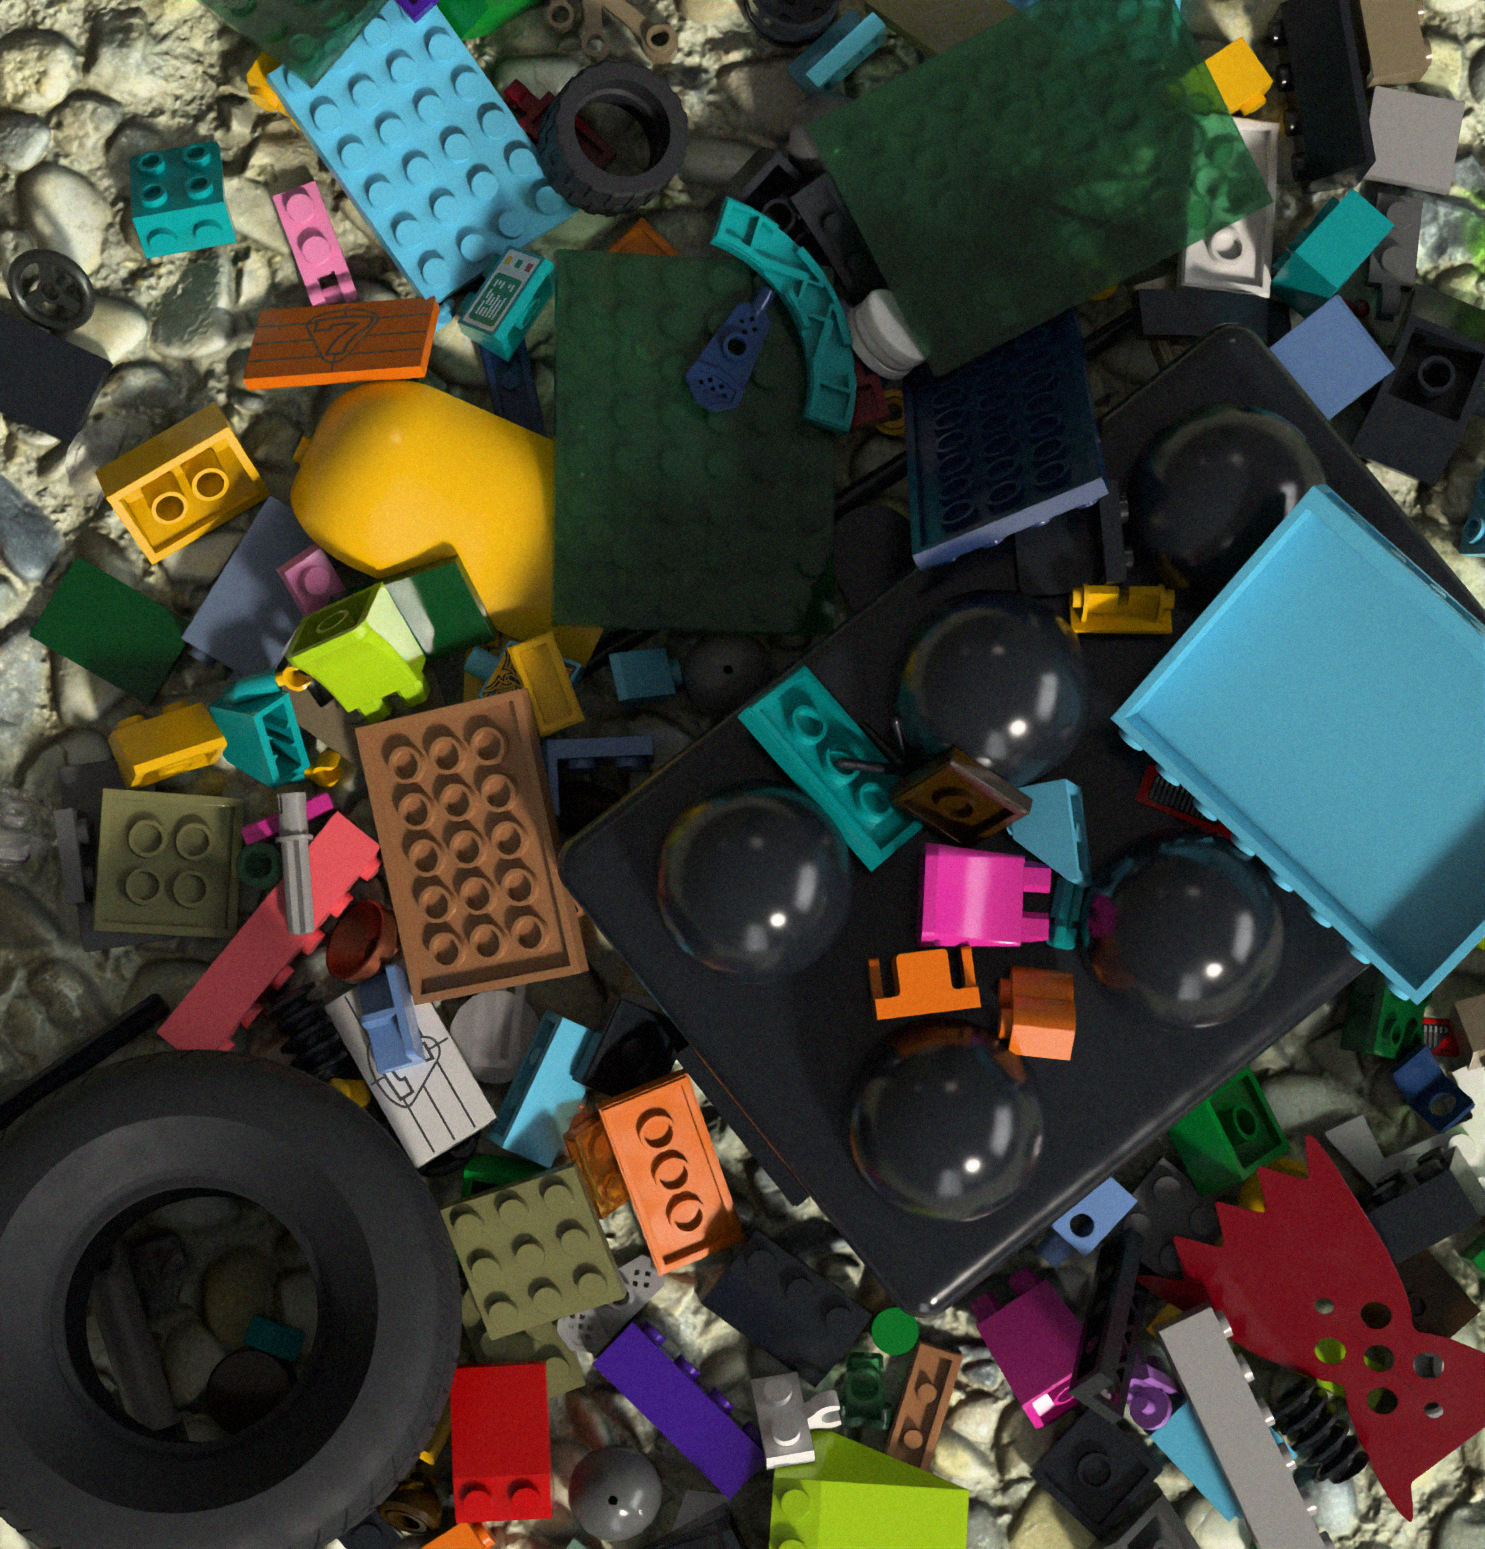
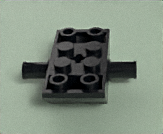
[1350,283,1485,487]

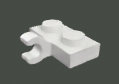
[751,1372,841,1470]

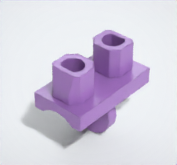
[1106,1347,1185,1430]

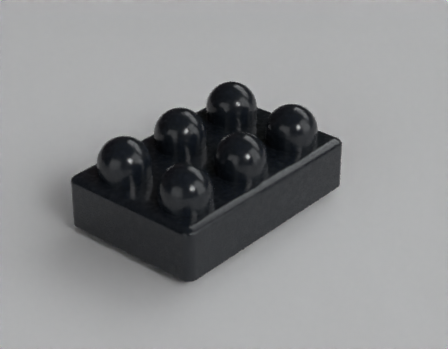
[557,322,1485,1318]

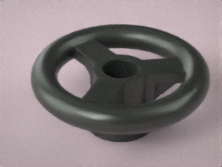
[7,248,96,332]

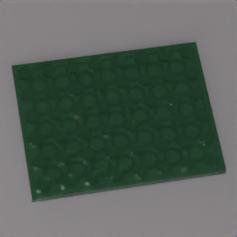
[807,0,1274,379]
[551,249,834,636]

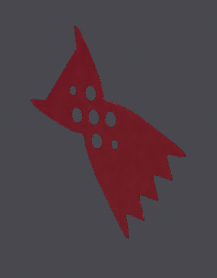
[1136,1134,1485,1522]

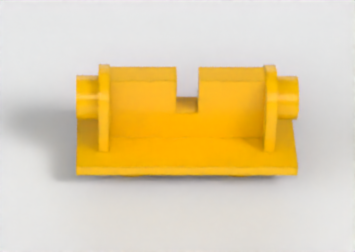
[1068,582,1175,634]

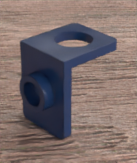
[1389,1043,1475,1134]

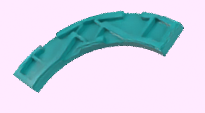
[710,196,857,436]

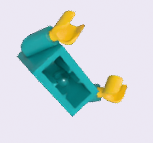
[207,662,343,790]

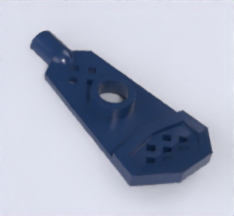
[683,286,775,413]

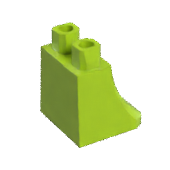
[284,581,431,724]

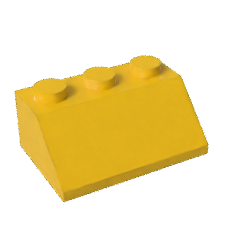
[95,401,272,565]

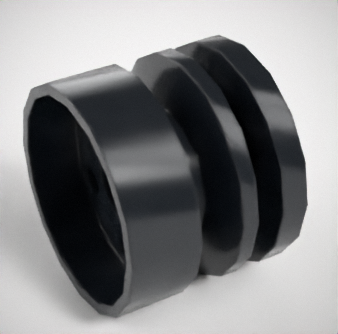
[743,0,841,49]

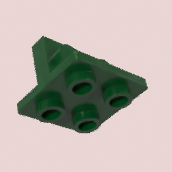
[1339,964,1433,1061]

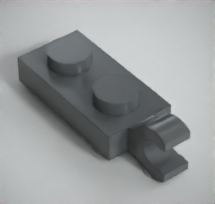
[1364,193,1424,322]

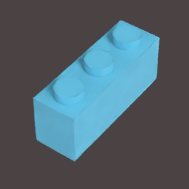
[487,1008,594,1168]

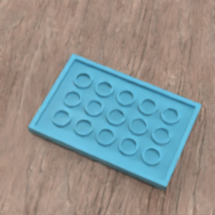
[266,0,579,304]

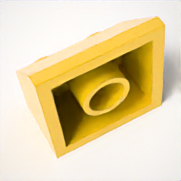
[108,700,227,790]

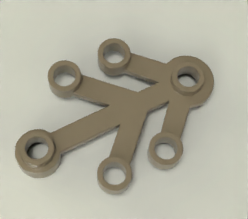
[546,0,679,64]

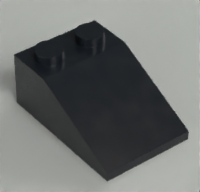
[700,146,838,288]

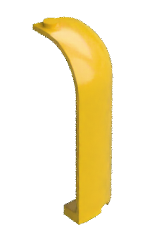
[290,379,660,668]

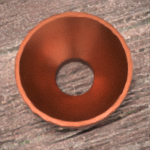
[326,900,399,984]

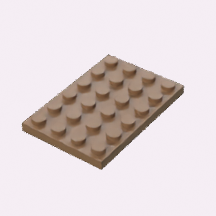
[354,688,589,1005]

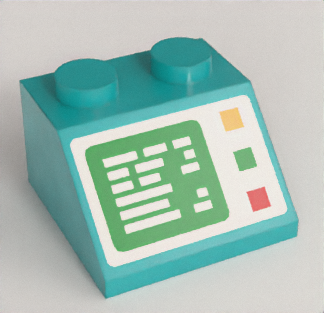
[457,245,558,362]

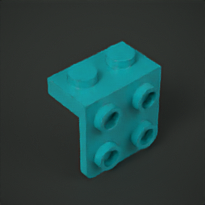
[129,141,237,259]

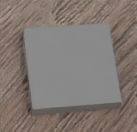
[1363,85,1465,195]

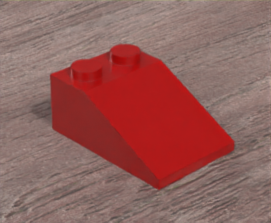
[450,1360,555,1523]

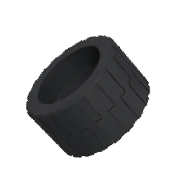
[537,60,690,217]

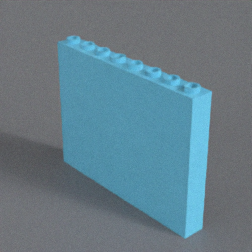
[1111,484,1485,1005]

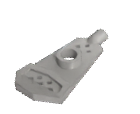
[556,1255,664,1354]

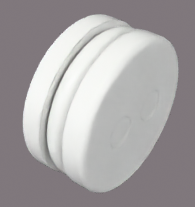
[846,289,931,380]

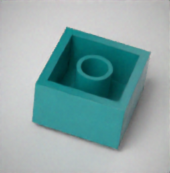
[1270,188,1395,319]

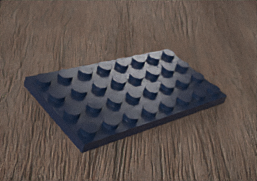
[902,299,1109,572]

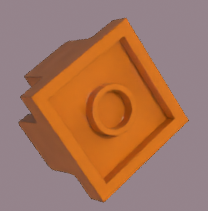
[866,946,981,1020]

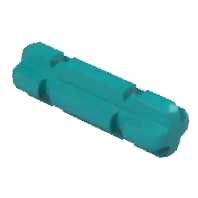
[1045,855,1092,950]

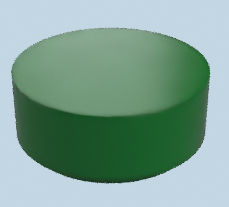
[871,1306,919,1355]

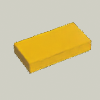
[507,631,586,739]

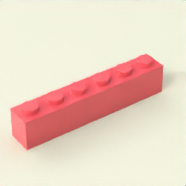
[156,811,384,1051]

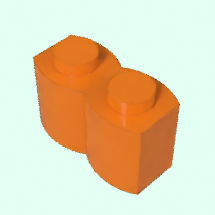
[997,965,1076,1061]

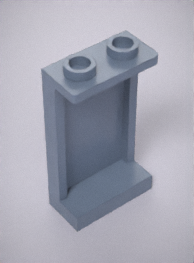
[181,495,346,682]

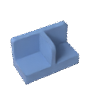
[357,963,427,1075]

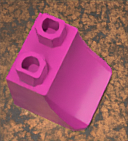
[915,843,1051,948]
[971,1267,1083,1429]

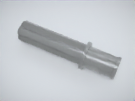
[275,792,315,935]

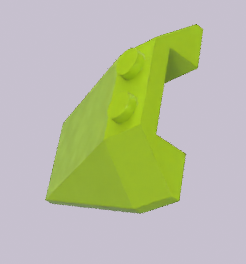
[769,1429,969,1549]

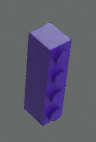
[592,1318,766,1500]

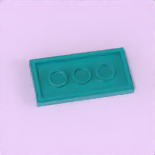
[737,664,925,872]

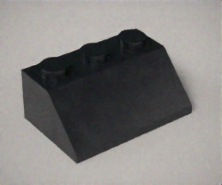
[701,1226,873,1388]

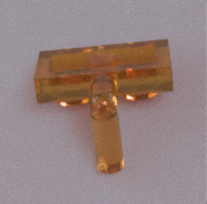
[562,1111,630,1220]

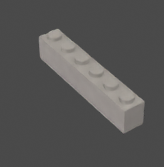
[1152,1302,1336,1549]

